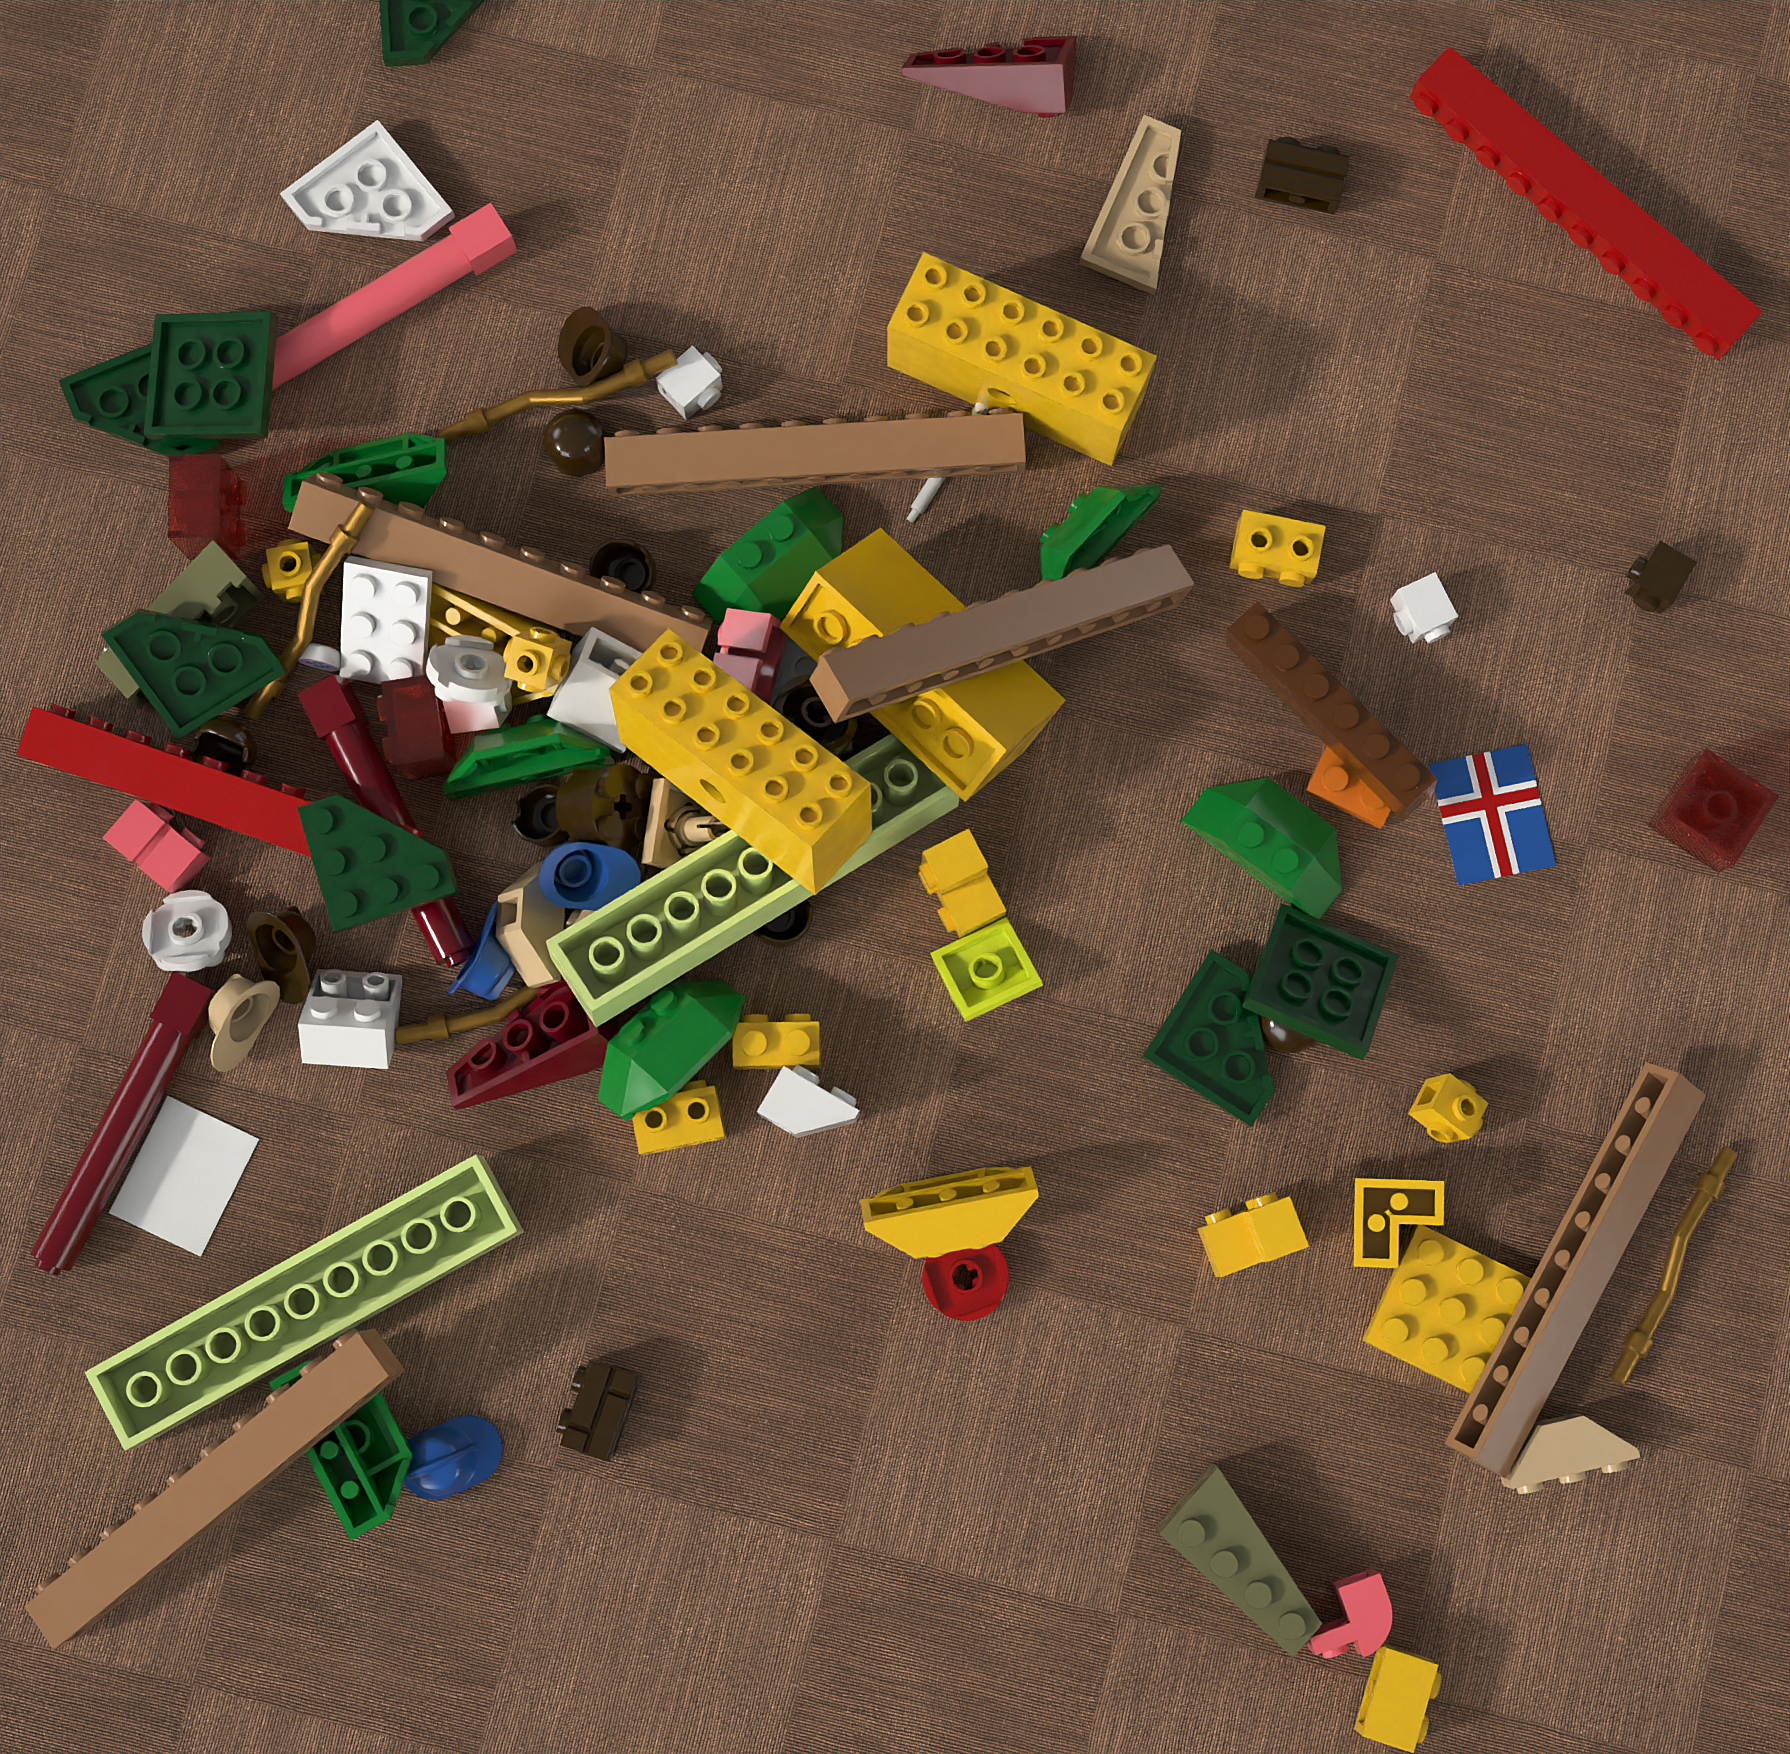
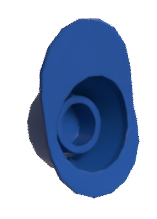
[539,841,640,911]
[448,901,516,1000]
[404,1415,503,1500]

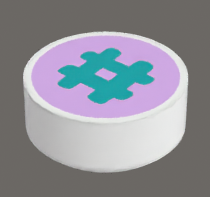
[298,643,340,671]

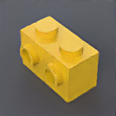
[1229,509,1326,587]
[732,1014,821,1070]
[632,1080,727,1156]
[1354,1643,1441,1753]

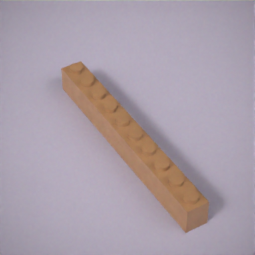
[604,408,1026,497]
[288,472,713,653]
[809,544,1195,723]
[1444,1062,1706,1478]
[24,1328,405,1650]

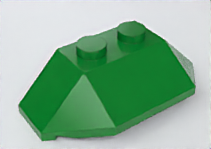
[282,432,447,513]
[1039,483,1162,582]
[691,486,843,625]
[442,714,615,801]
[1181,777,1342,920]
[598,979,746,1121]
[269,1360,414,1541]

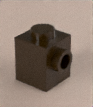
[1624,541,1697,614]

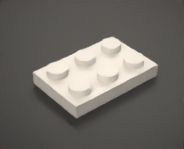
[340,556,433,692]

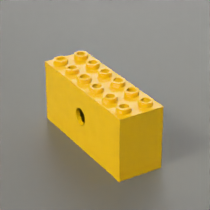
[887,252,1157,467]
[779,527,1065,802]
[609,628,872,895]

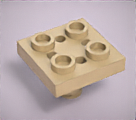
[641,778,729,869]

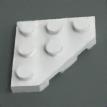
[280,120,455,241]

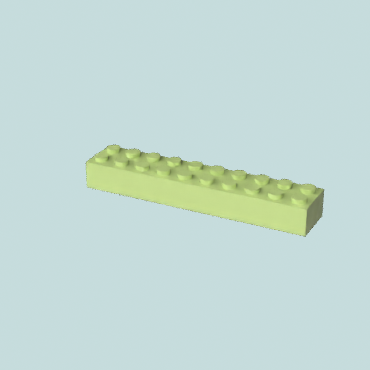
[546,733,959,1027]
[85,1154,524,1451]

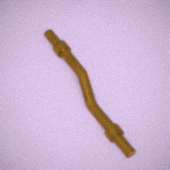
[438,349,678,444]
[243,499,375,720]
[395,985,541,1045]
[1609,1146,1738,1386]

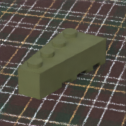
[95,540,266,708]
[1154,1463,1322,1658]

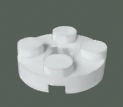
[426,635,513,706]
[142,890,232,972]

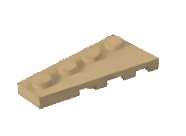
[1079,115,1181,295]

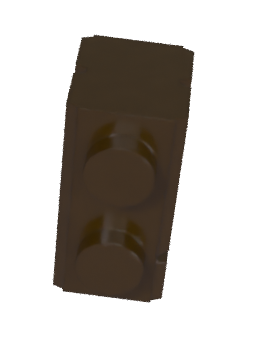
[1255,137,1350,215]
[556,1359,642,1462]

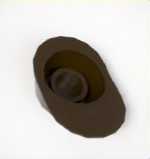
[557,306,628,387]
[247,906,316,1005]

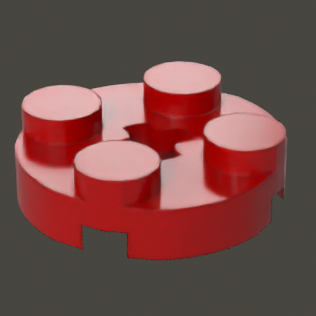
[922,1244,1009,1321]

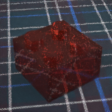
[168,454,247,560]
[376,674,457,781]
[1647,748,1779,873]

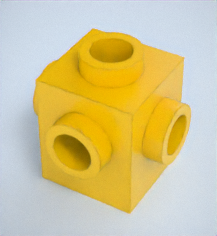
[262,539,325,603]
[503,627,572,693]
[1408,1073,1488,1143]

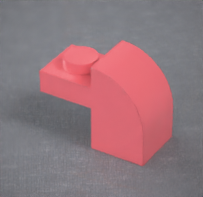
[1306,1568,1392,1658]

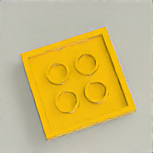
[1362,1224,1531,1394]

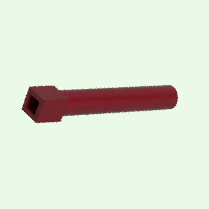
[297,674,476,969]
[30,971,218,1276]

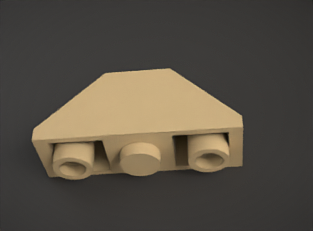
[495,861,566,988]
[1501,1413,1640,1494]

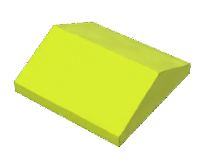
[930,917,1043,1022]

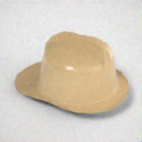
[208,974,280,1072]

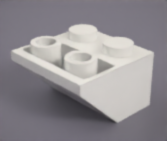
[547,627,643,754]
[298,969,402,1069]
[757,1064,860,1138]

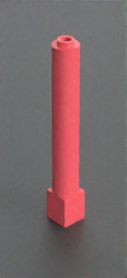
[272,203,518,391]

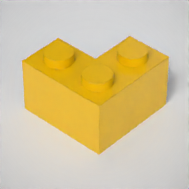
[918,828,1007,939]
[1354,1178,1444,1268]
[1197,1192,1309,1277]

